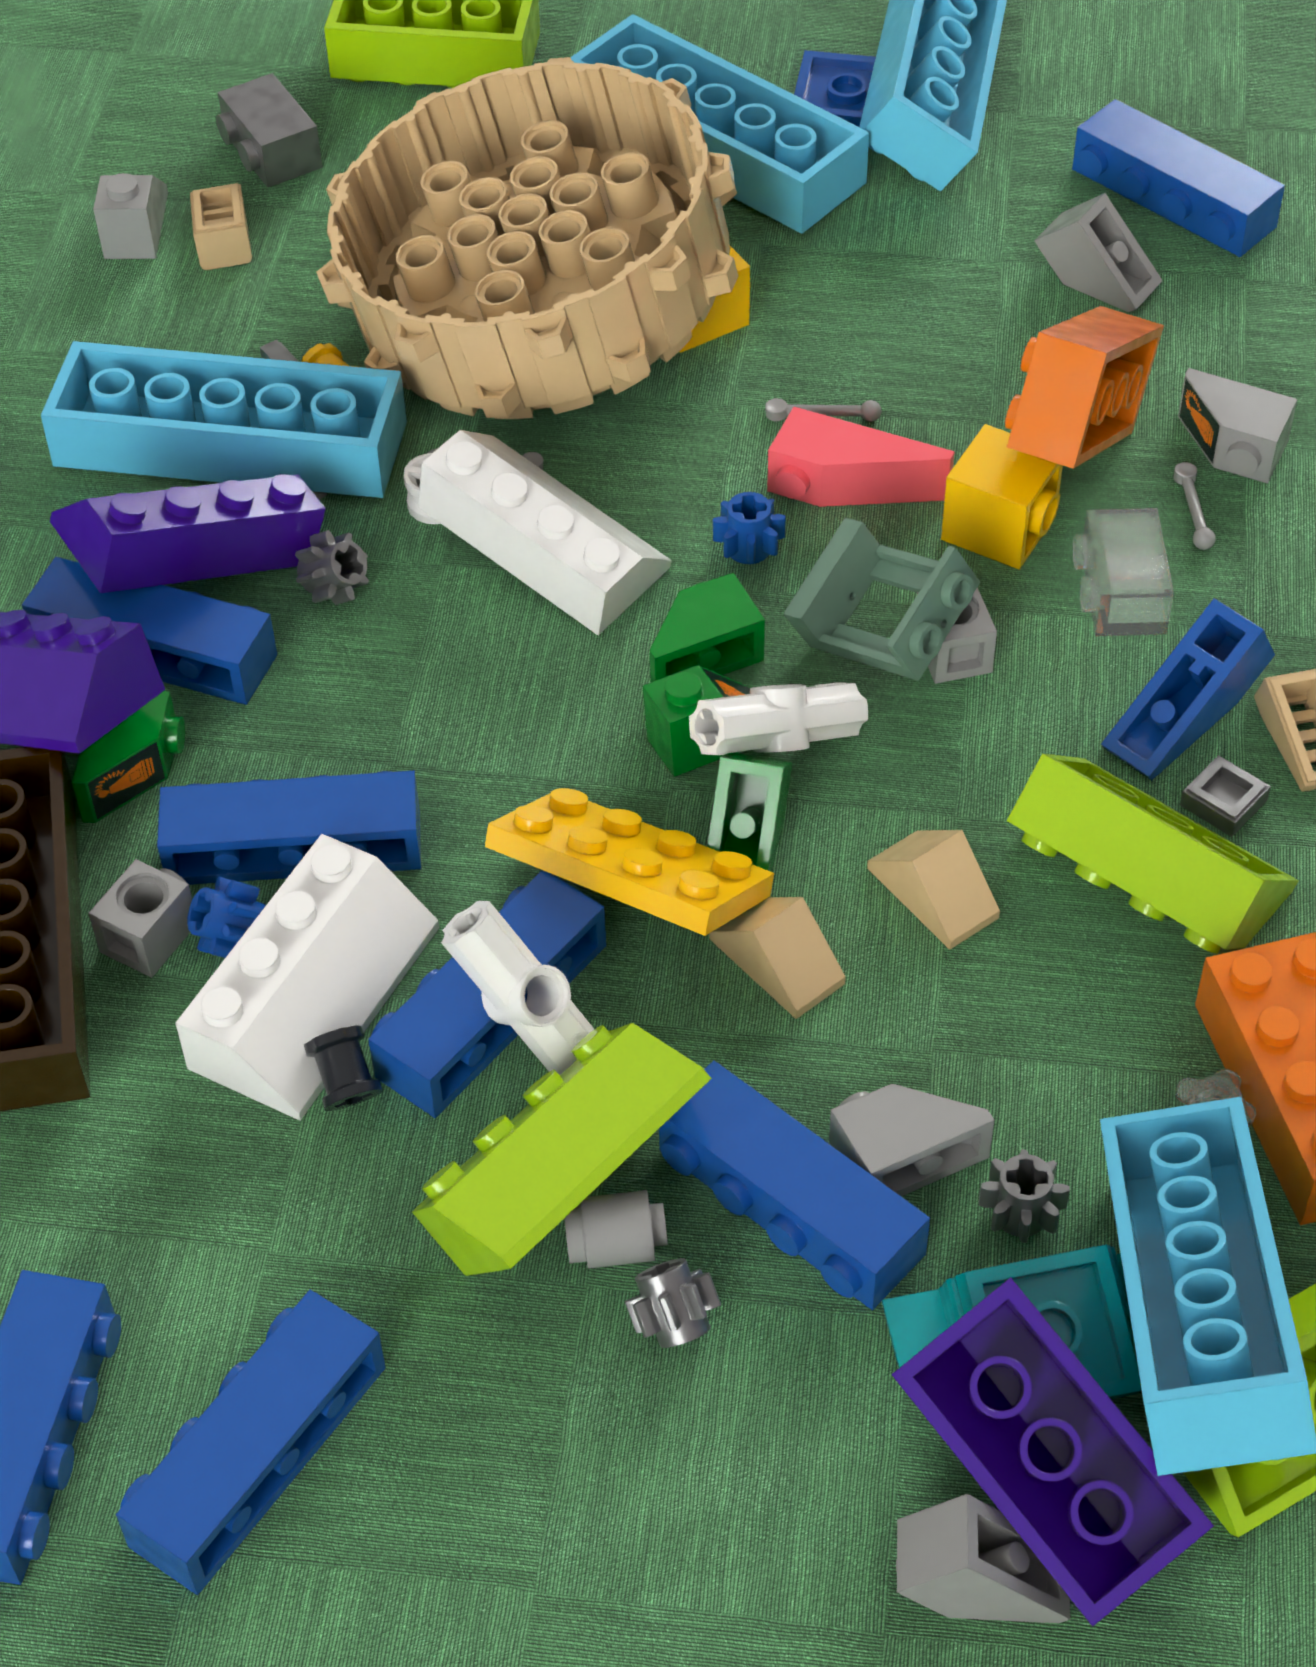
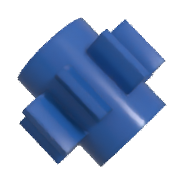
[713,492,786,564]
[187,877,266,958]

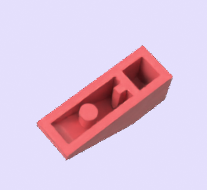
[767,407,955,507]

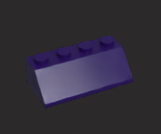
[50,474,326,593]
[0,610,165,753]
[891,1277,1214,1627]

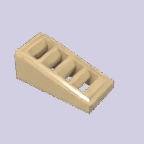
[190,183,252,270]
[1254,669,1316,792]

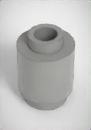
[564,1190,668,1269]

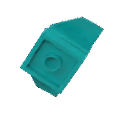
[882,1244,1142,1399]

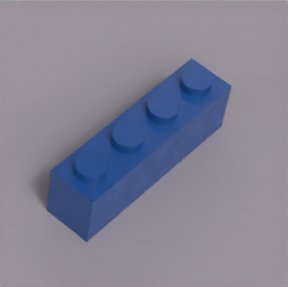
[1072,99,1285,257]
[22,556,278,705]
[157,770,421,885]
[368,870,606,1118]
[659,1060,930,1311]
[0,1270,121,1585]
[116,1289,386,1596]

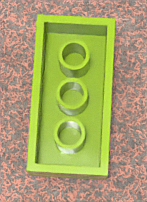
[324,0,540,88]

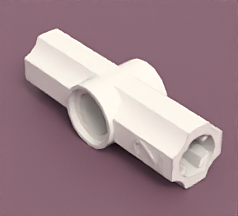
[689,682,868,755]
[441,901,594,1075]

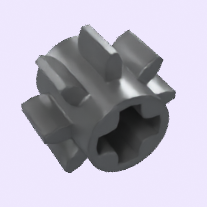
[295,530,369,605]
[979,1149,1070,1243]
[625,1258,721,1348]

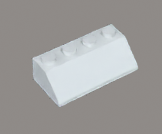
[418,430,672,635]
[175,834,439,1121]

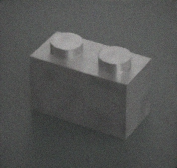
[216,73,323,188]

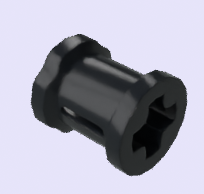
[304,1025,383,1111]

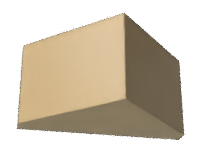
[867,830,1000,950]
[709,897,846,1019]

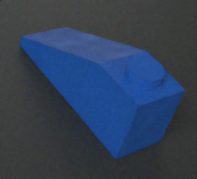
[1101,598,1275,781]

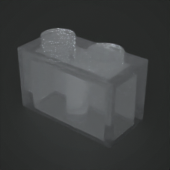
[1073,508,1174,636]

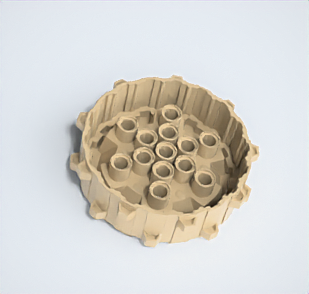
[316,57,738,419]

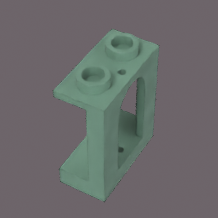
[783,517,980,681]

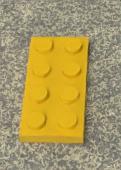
[485,788,774,936]

